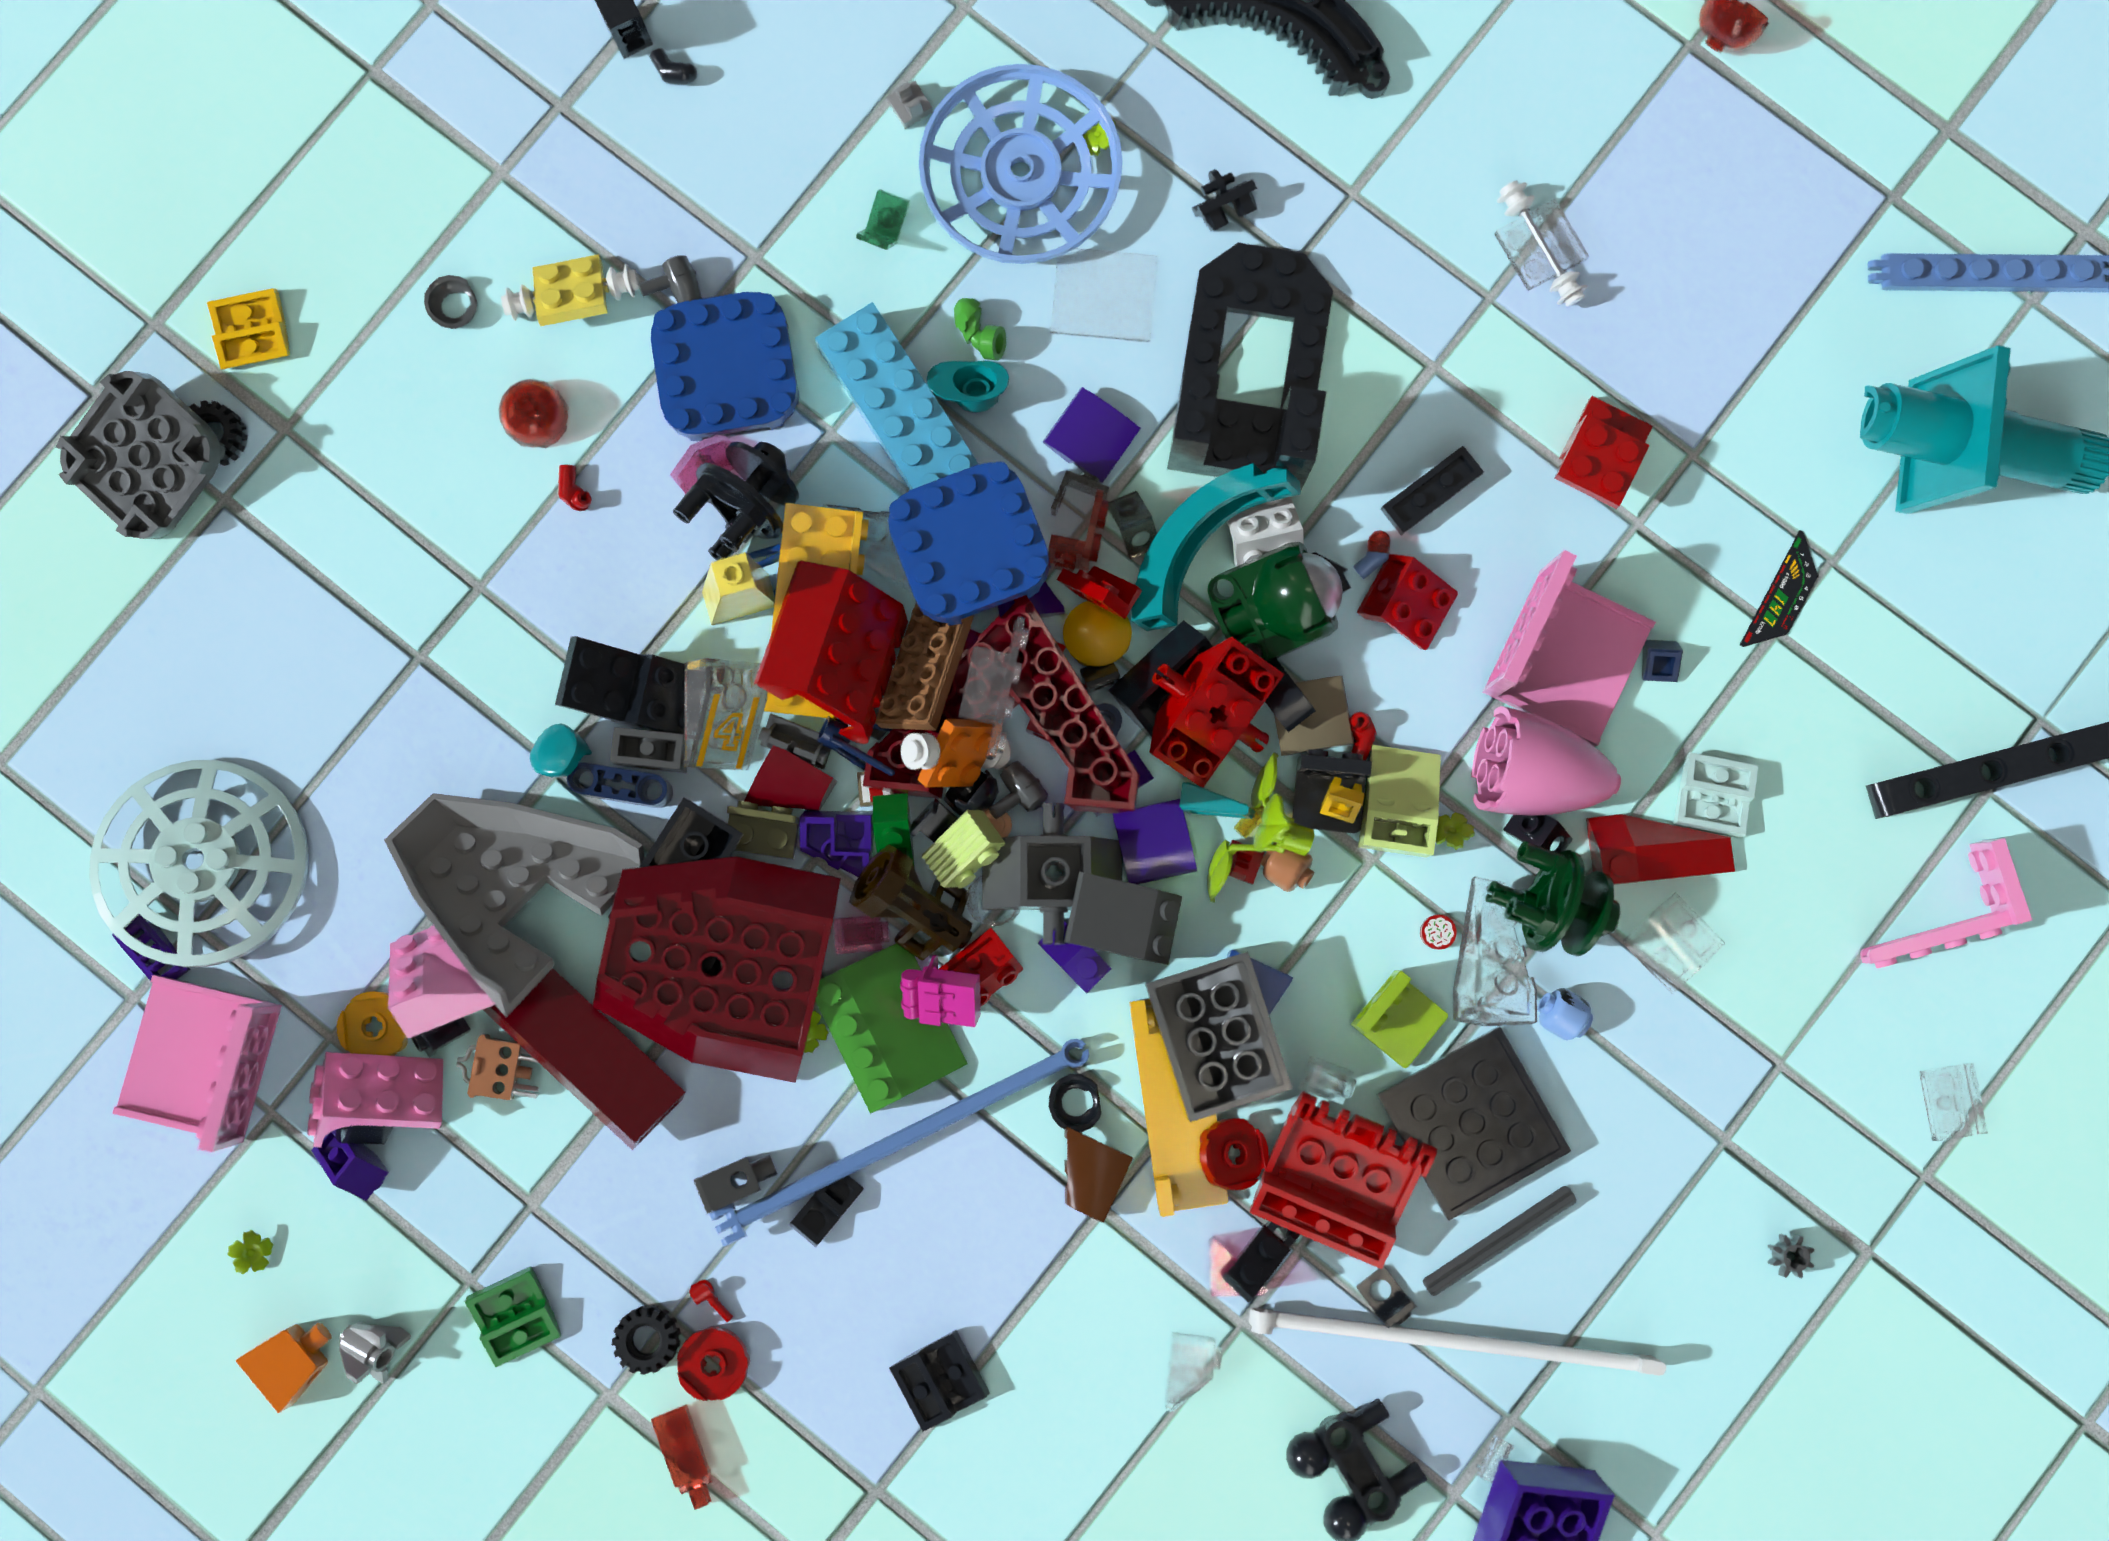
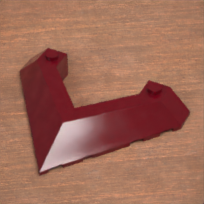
[863,595,1140,814]

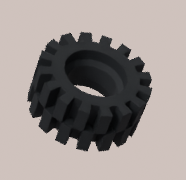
[189,400,248,466]
[612,1305,681,1375]

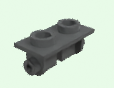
[758,713,831,770]

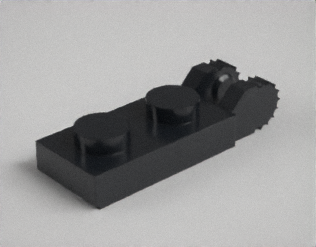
[1222,1221,1300,1303]

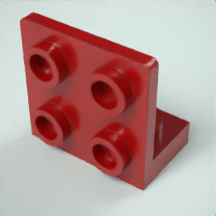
[1357,554,1458,650]

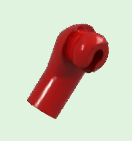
[558,465,592,511]
[1350,711,1377,761]

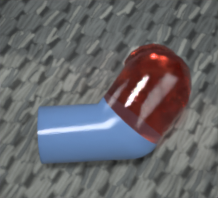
[1353,530,1391,579]

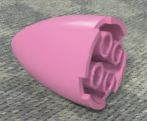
[1471,706,1621,816]

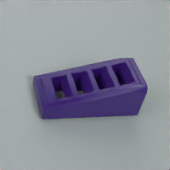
[112,914,191,981]

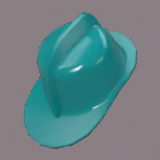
[926,361,1009,413]

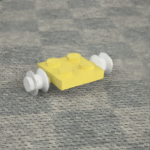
[501,254,640,327]

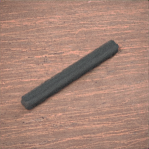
[1423,1186,1577,1296]

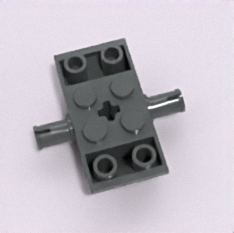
[982,803,1122,945]

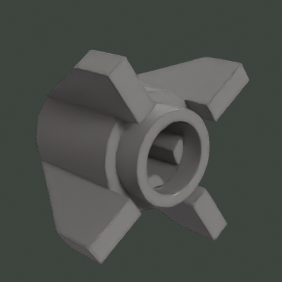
[339,1321,411,1384]

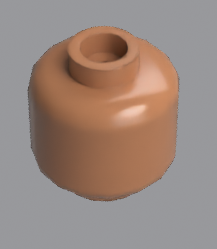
[1260,842,1315,892]

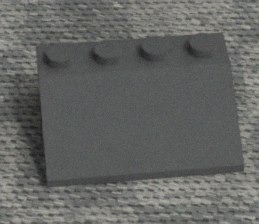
[1145,951,1293,1122]

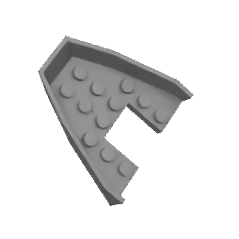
[384,793,645,1017]

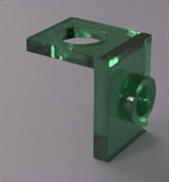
[856,189,910,250]

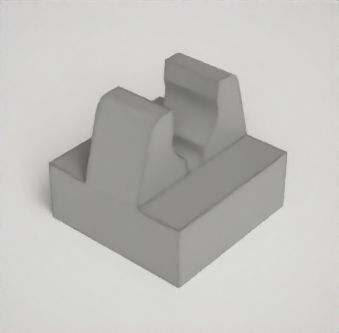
[887,80,933,129]

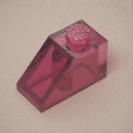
[833,916,890,955]

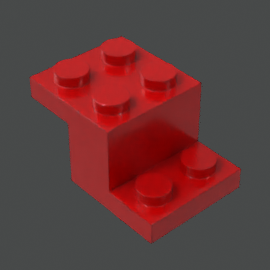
[1554,396,1653,509]

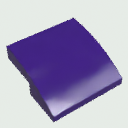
[1042,387,1141,483]
[1113,799,1197,885]

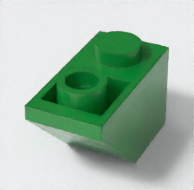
[873,793,915,868]

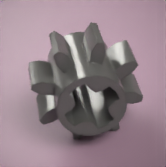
[1767,1234,1815,1279]

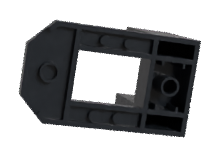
[1167,242,1333,490]

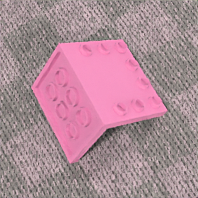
[1482,550,1656,747]
[112,975,282,1153]

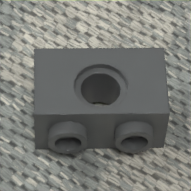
[610,727,691,773]

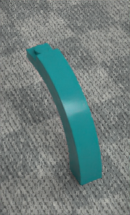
[1131,464,1301,631]

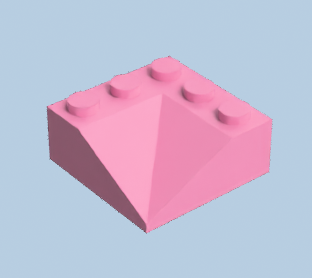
[388,925,495,1038]

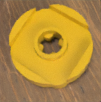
[337,991,408,1056]

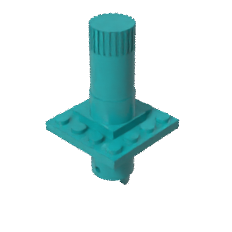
[1859,345,2109,514]

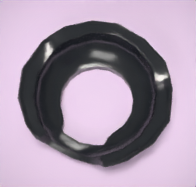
[1048,1074,1102,1132]

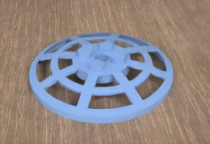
[919,64,1122,264]

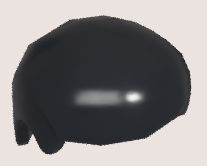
[944,770,999,816]

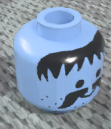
[1537,988,1593,1040]

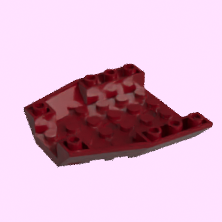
[593,856,841,1083]

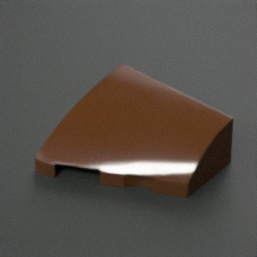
[1064,1126,1133,1223]

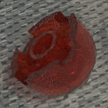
[1698,0,1769,53]
[498,378,569,449]

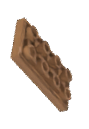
[875,603,975,730]

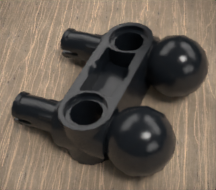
[1286,1398,1427,1541]

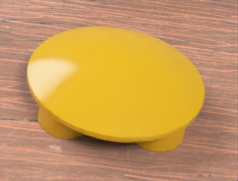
[1063,601,1132,667]

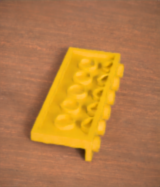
[763,503,869,719]

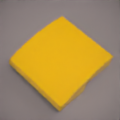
[207,288,290,370]

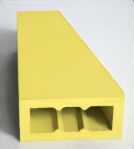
[702,552,775,626]

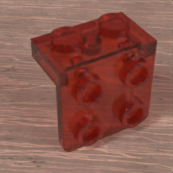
[1048,489,1109,572]

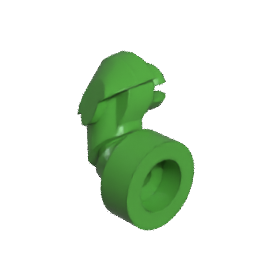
[954,298,1006,361]

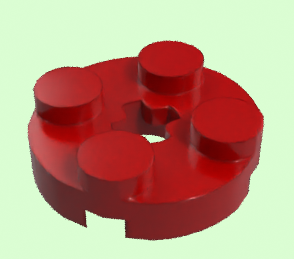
[1199,1118,1269,1190]
[677,1326,750,1401]

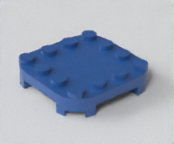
[651,292,799,441]
[888,462,1051,626]

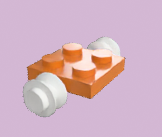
[901,719,1011,787]

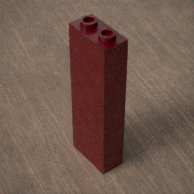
[482,968,686,1151]

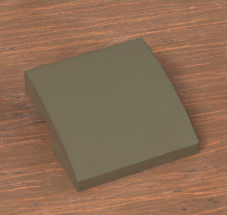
[1274,675,1355,756]

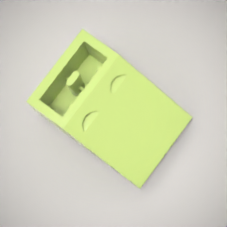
[1358,745,1441,858]

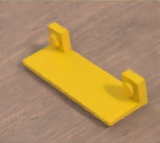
[1129,999,1229,1217]

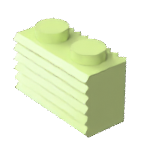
[922,810,1005,888]

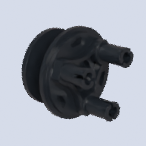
[673,441,799,560]

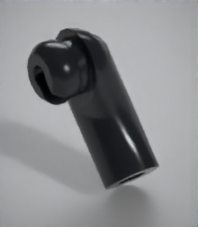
[649,48,697,85]

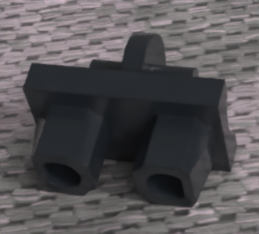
[1192,169,1257,231]

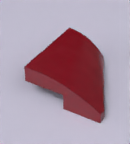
[744,745,838,811]

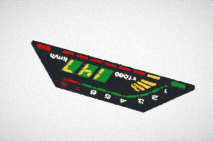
[1740,530,1818,647]

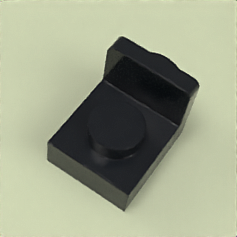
[411,1017,471,1058]

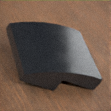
[889,1330,990,1432]

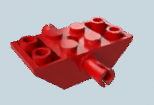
[1149,637,1284,788]

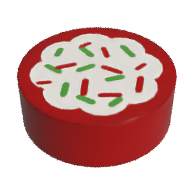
[1420,915,1457,950]

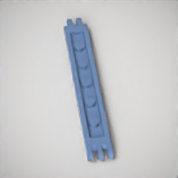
[1867,253,2109,293]

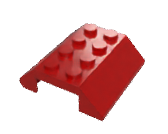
[754,560,908,745]
[1249,1091,1437,1269]

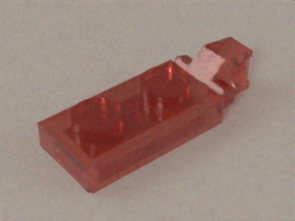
[651,1404,713,1510]

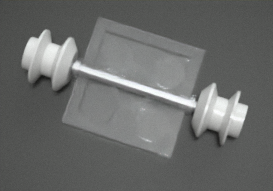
[1494,180,1589,307]

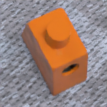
[235,1322,332,1413]

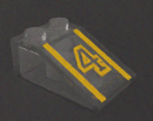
[685,658,767,771]

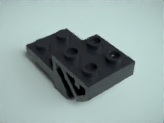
[555,636,713,739]

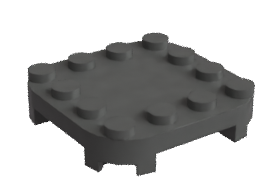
[55,371,225,539]

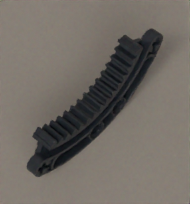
[1144,0,1390,99]

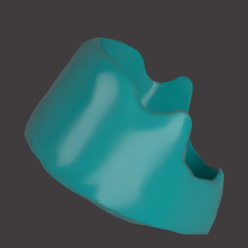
[529,723,592,778]

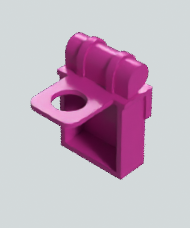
[900,955,981,1027]

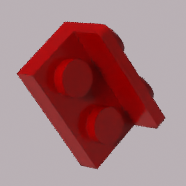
[1056,566,1142,619]
[939,928,1023,1007]

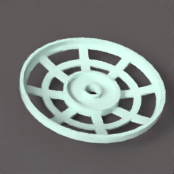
[89,760,309,968]

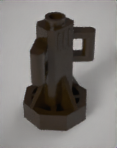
[849,844,973,961]

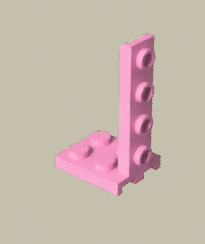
[1860,838,2032,968]

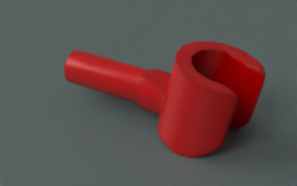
[689,1280,733,1322]

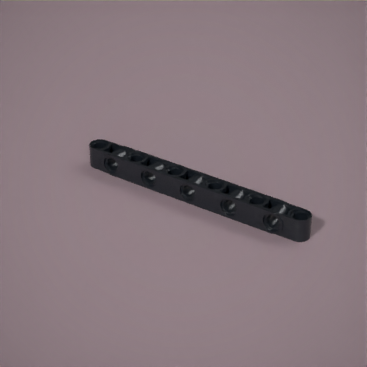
[1865,722,2109,819]

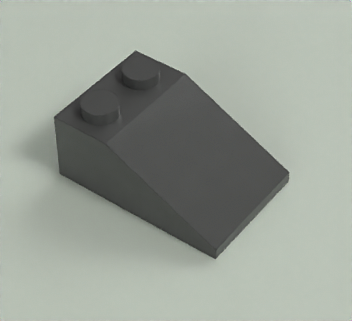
[1065,872,1183,965]

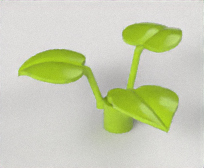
[1207,752,1315,903]

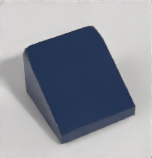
[1642,640,1683,682]

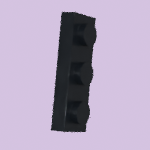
[1380,446,1484,536]

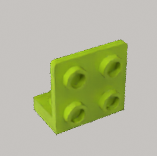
[1350,970,1448,1068]

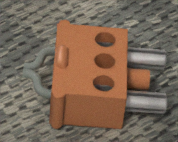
[456,1034,539,1100]

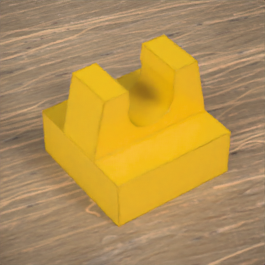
[1320,777,1365,824]

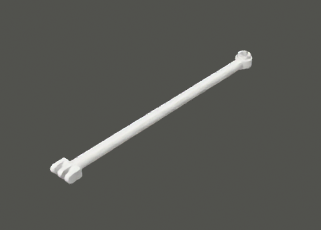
[1249,1308,1667,1376]

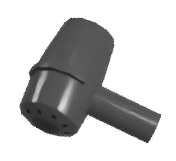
[638,255,702,303]
[989,761,1048,819]

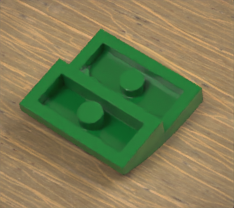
[465,1266,561,1368]

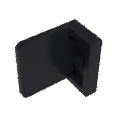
[1292,749,1372,834]

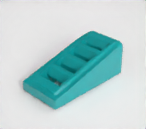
[1180,782,1255,819]

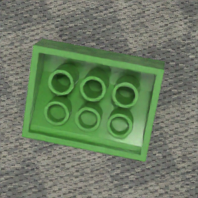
[815,943,968,1114]

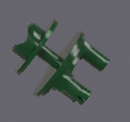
[1485,841,1621,956]

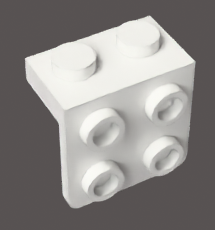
[1227,497,1304,566]

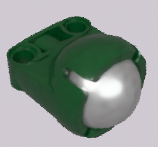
[1207,542,1343,662]

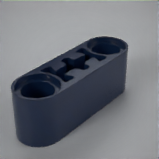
[567,762,673,808]

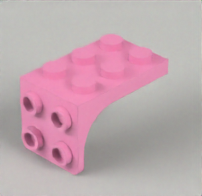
[307,1052,443,1147]

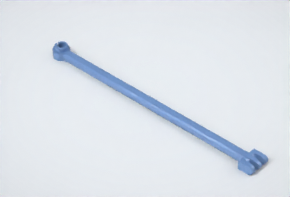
[709,1039,1089,1247]

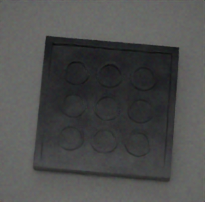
[1376,1026,1571,1221]

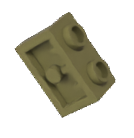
[727,801,800,860]

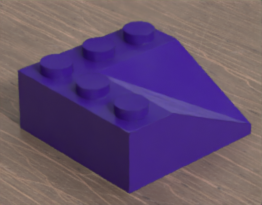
[1473,1459,1615,1541]

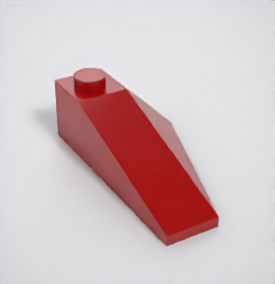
[1586,814,1735,885]

